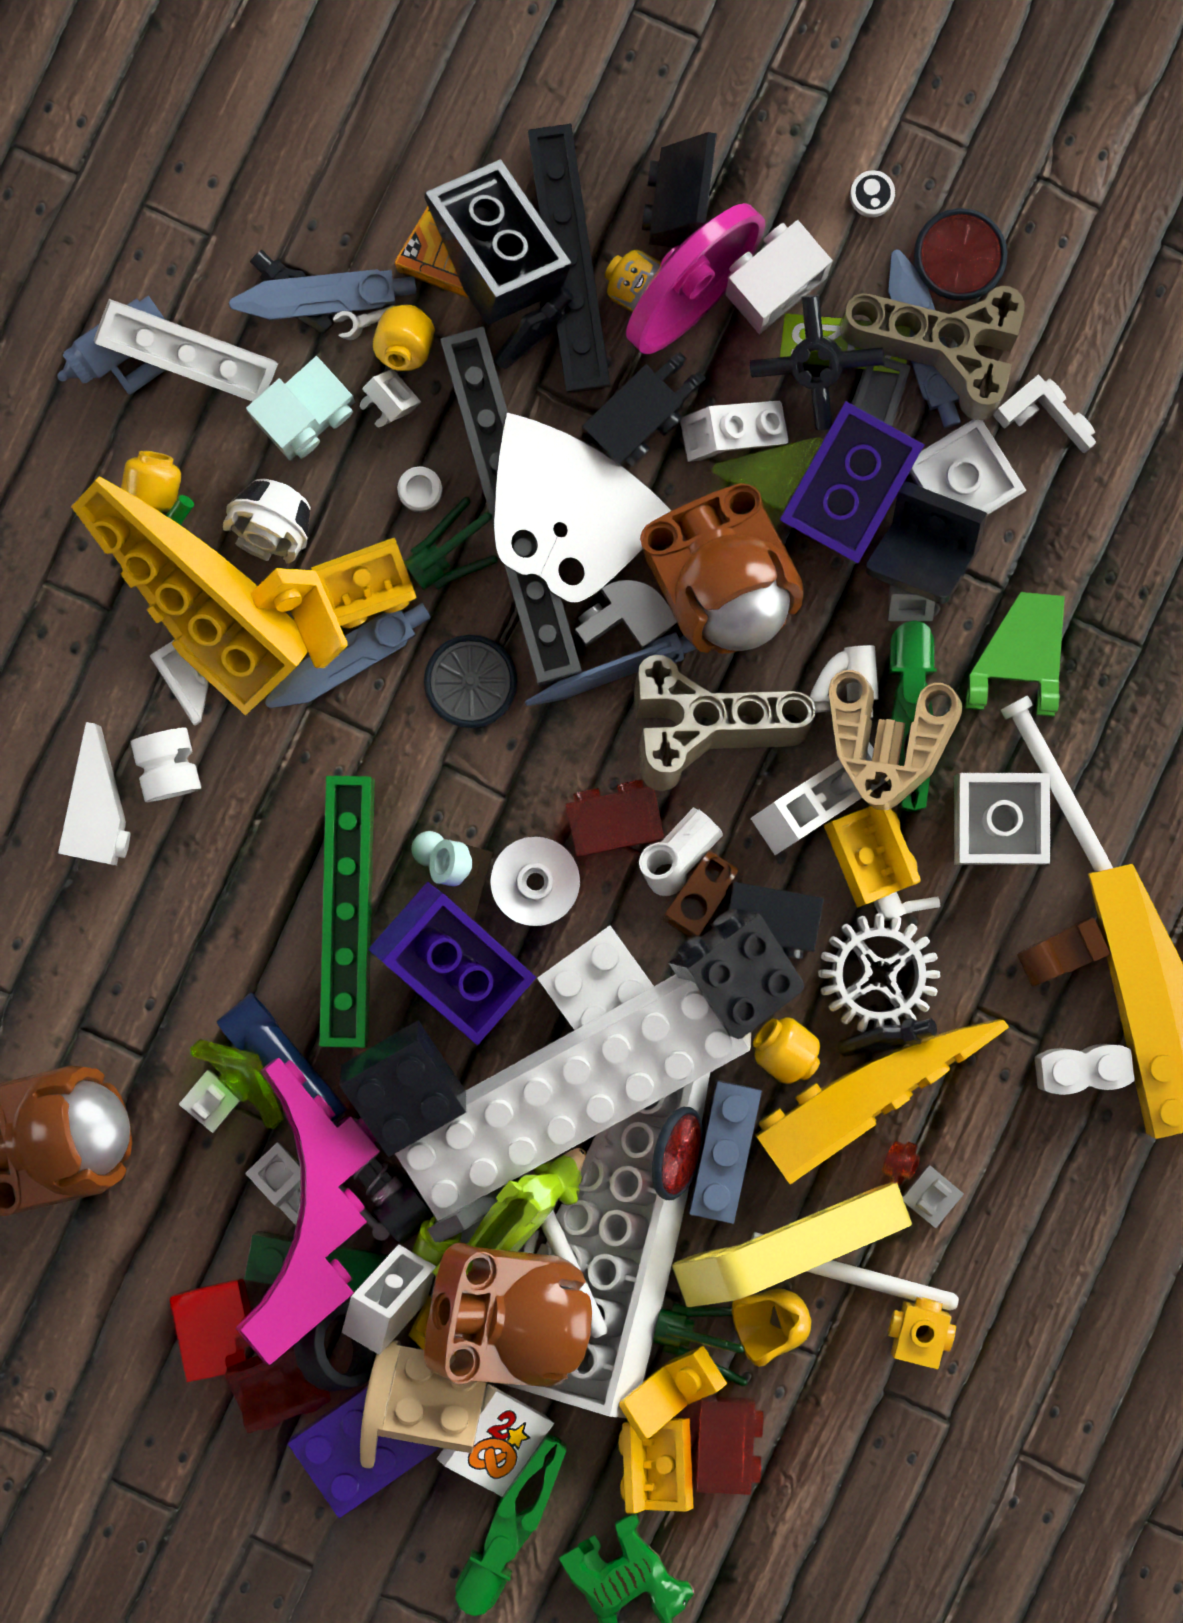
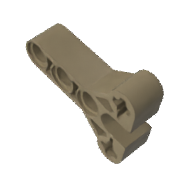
[840,286,1024,420]
[634,655,815,791]

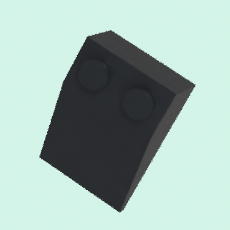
[642,132,717,247]
[424,159,571,325]

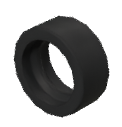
[294,1302,377,1392]

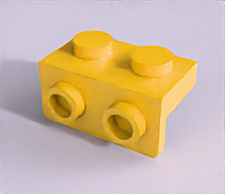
[311,537,416,628]
[824,806,921,908]
[618,1418,693,1514]

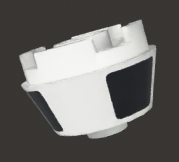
[223,479,310,564]

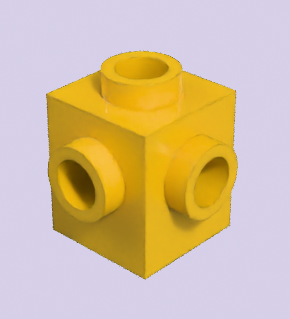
[888,1296,956,1370]

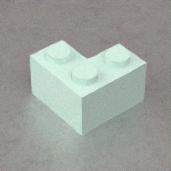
[246,356,355,461]

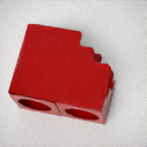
[169,1278,251,1382]

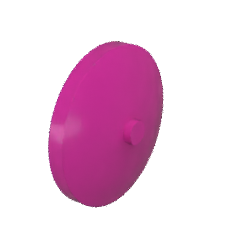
[626,203,765,354]

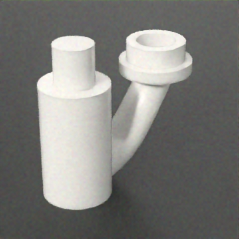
[809,645,879,718]

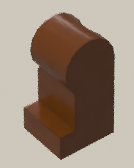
[661,850,739,939]
[1017,917,1110,987]

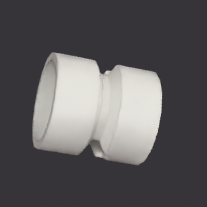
[130,728,202,802]

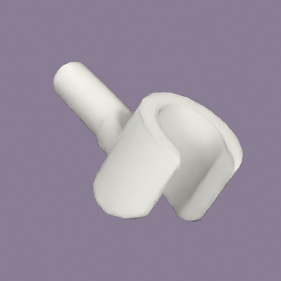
[333,305,394,340]
[874,892,940,921]

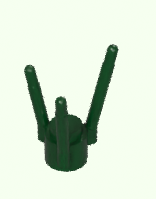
[404,497,498,590]
[653,1303,748,1387]

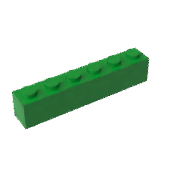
[319,776,375,1048]

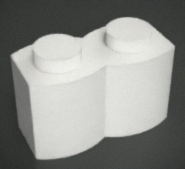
[1034,1044,1134,1095]

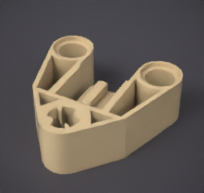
[829,670,962,810]

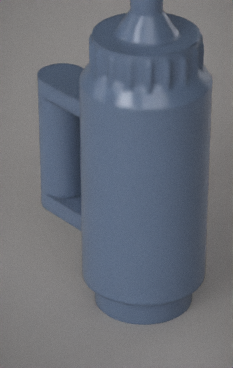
[57,295,166,395]

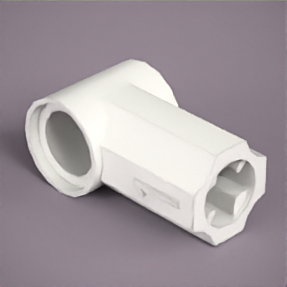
[639,807,723,896]

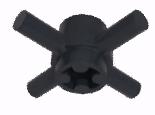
[750,295,885,430]

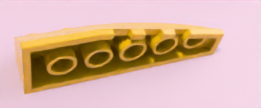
[71,476,308,716]
[1088,864,1183,1139]
[755,1019,1009,1184]

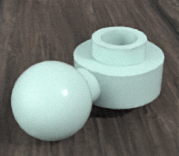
[411,831,472,887]

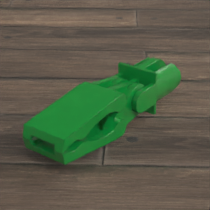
[888,620,937,812]
[455,1434,567,1616]

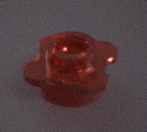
[882,1141,920,1185]

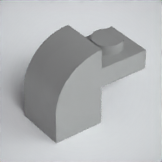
[575,580,678,650]

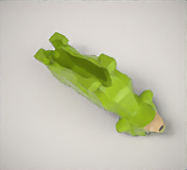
[432,1148,586,1277]

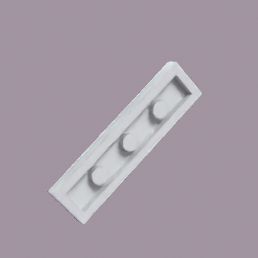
[93,299,278,402]

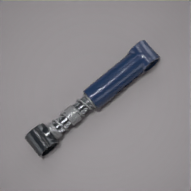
[216,992,434,1245]

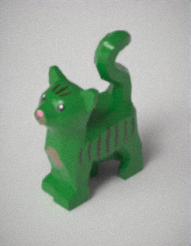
[559,1514,694,1623]

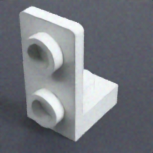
[993,374,1096,453]
[680,401,788,462]

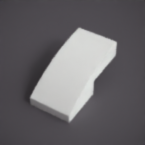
[245,1142,300,1225]

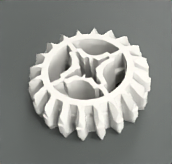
[818,914,940,1032]

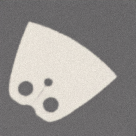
[494,413,671,602]

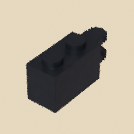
[582,352,706,467]

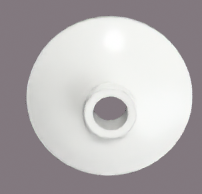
[491,837,580,926]

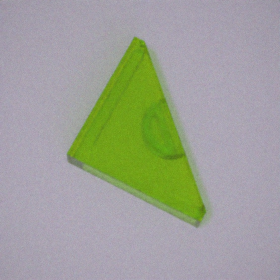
[711,437,823,512]
[190,1039,284,1129]

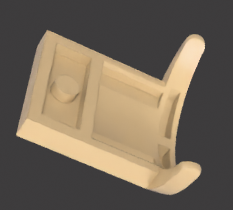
[360,1340,487,1468]

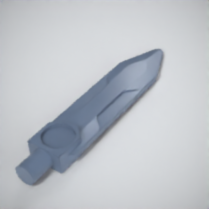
[888,250,961,428]
[229,269,416,320]
[265,603,431,708]
[525,632,696,706]

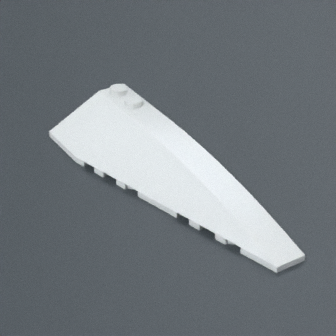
[500,1073,710,1418]

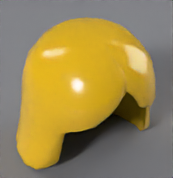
[731,1289,811,1367]

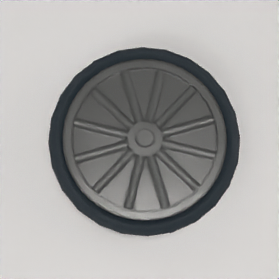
[424,634,518,728]

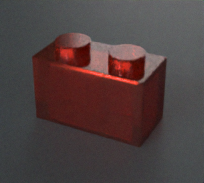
[566,779,664,857]
[696,1396,763,1495]

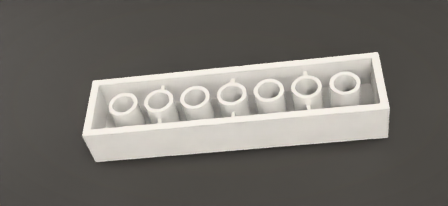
[395,974,751,1221]

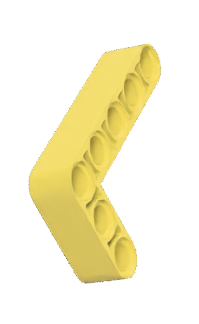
[671,1181,912,1307]

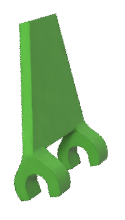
[965,592,1065,717]

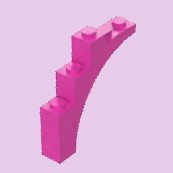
[236,1058,380,1365]

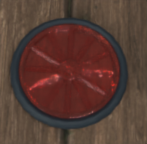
[914,208,1008,301]
[652,1107,703,1200]

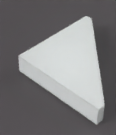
[150,640,209,726]

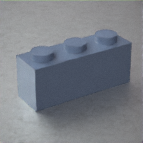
[688,1080,762,1224]

